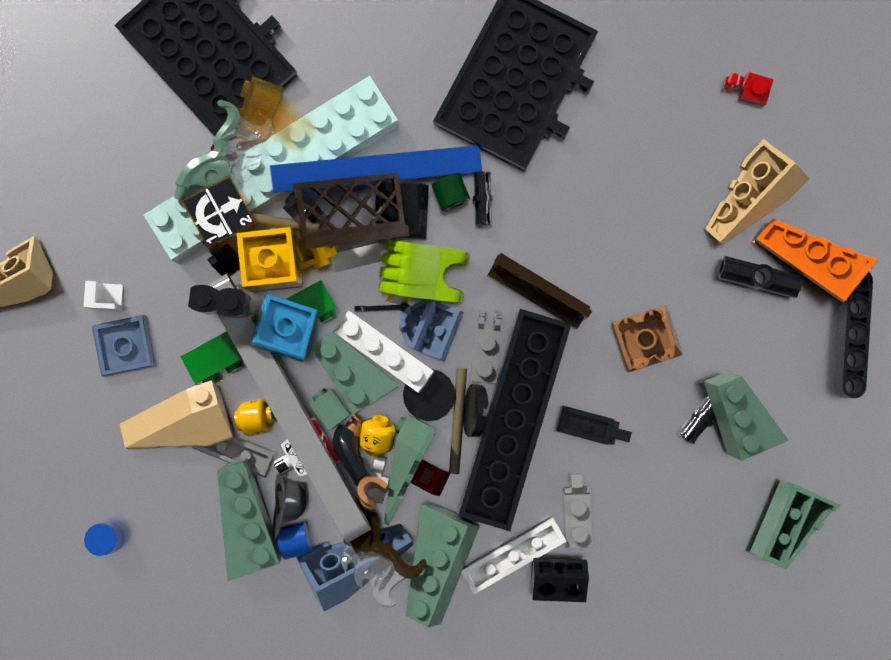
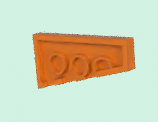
[756,219,878,303]

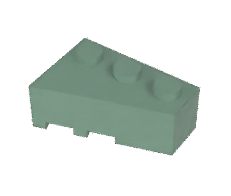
[310,332,399,414]
[704,372,789,461]
[749,480,841,569]

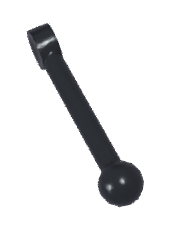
[354,302,409,312]

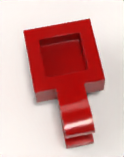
[724,72,774,106]

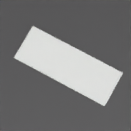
[331,243,382,272]

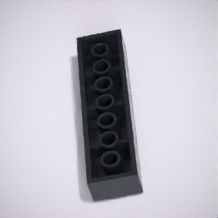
[458,309,572,532]

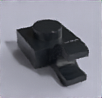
[201,240,240,276]

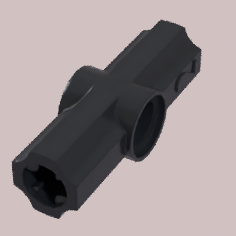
[718,256,803,298]

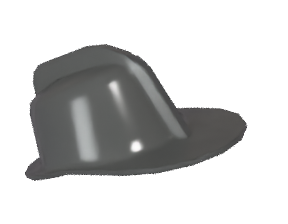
[272,474,306,539]

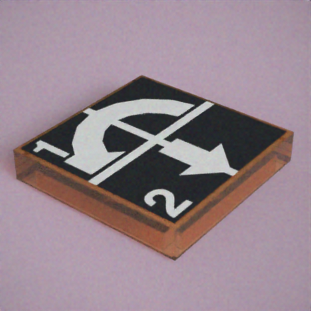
[182,176,257,250]

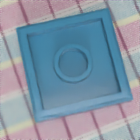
[250,293,318,362]

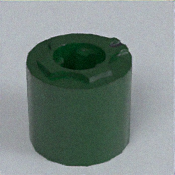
[431,173,470,212]

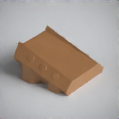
[613,305,683,372]

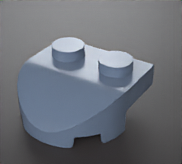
[399,299,464,361]

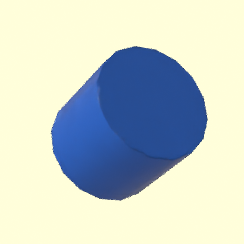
[84,522,123,556]
[277,522,312,560]

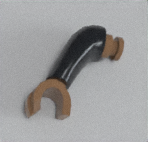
[332,414,389,512]

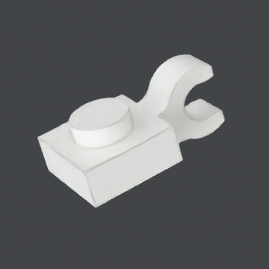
[357,456,390,504]

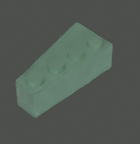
[405,504,480,627]

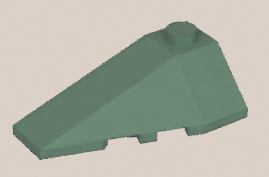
[384,415,437,526]

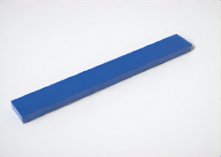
[269,145,482,193]

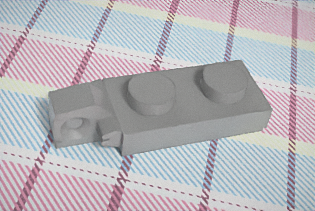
[563,473,593,548]

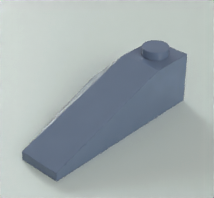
[296,524,414,612]

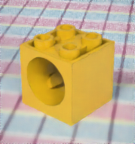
[236,227,303,292]

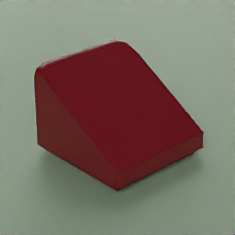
[411,459,450,496]

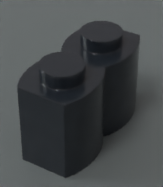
[188,285,251,318]

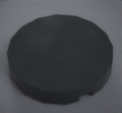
[403,369,455,421]
[463,384,488,437]

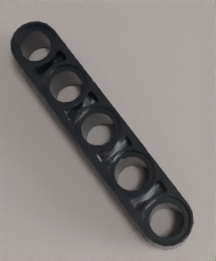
[834,272,873,398]

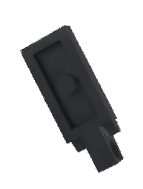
[556,406,632,445]

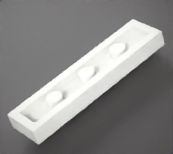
[333,311,434,393]
[462,517,567,594]

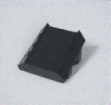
[375,182,429,240]

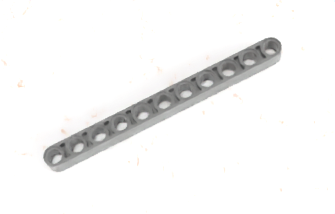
[207,273,371,543]

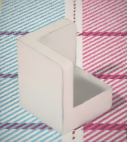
[83,281,124,311]

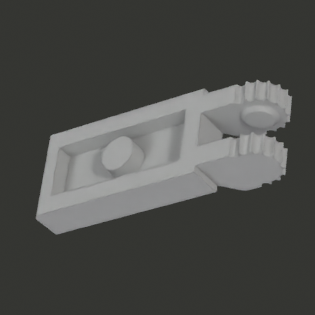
[470,308,502,384]

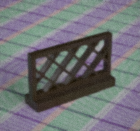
[293,173,410,250]
[487,253,592,330]

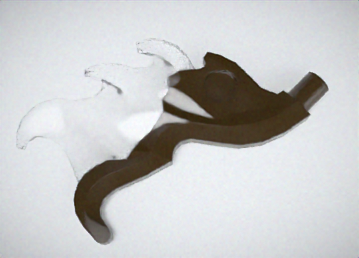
[341,497,427,607]

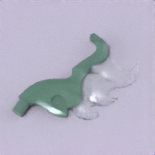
[174,100,274,201]

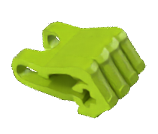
[379,239,470,302]

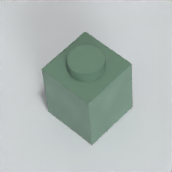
[310,388,352,431]

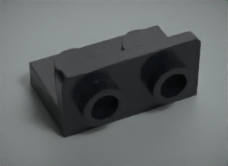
[283,189,327,224]

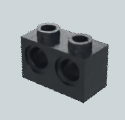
[531,558,589,602]

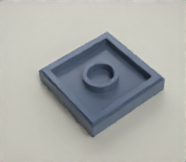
[92,315,155,377]

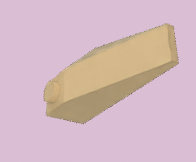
[705,139,809,245]
[0,236,53,307]
[119,380,233,449]

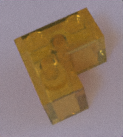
[236,76,284,139]

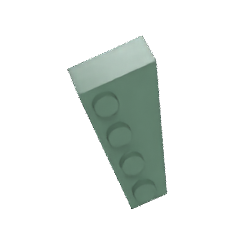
[217,457,282,581]

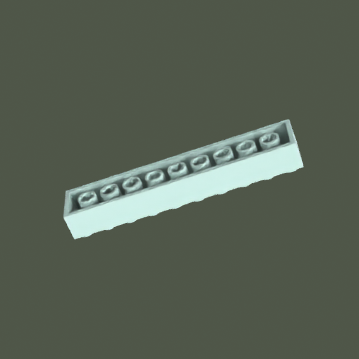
[144,76,399,263]

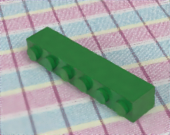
[180,280,339,385]

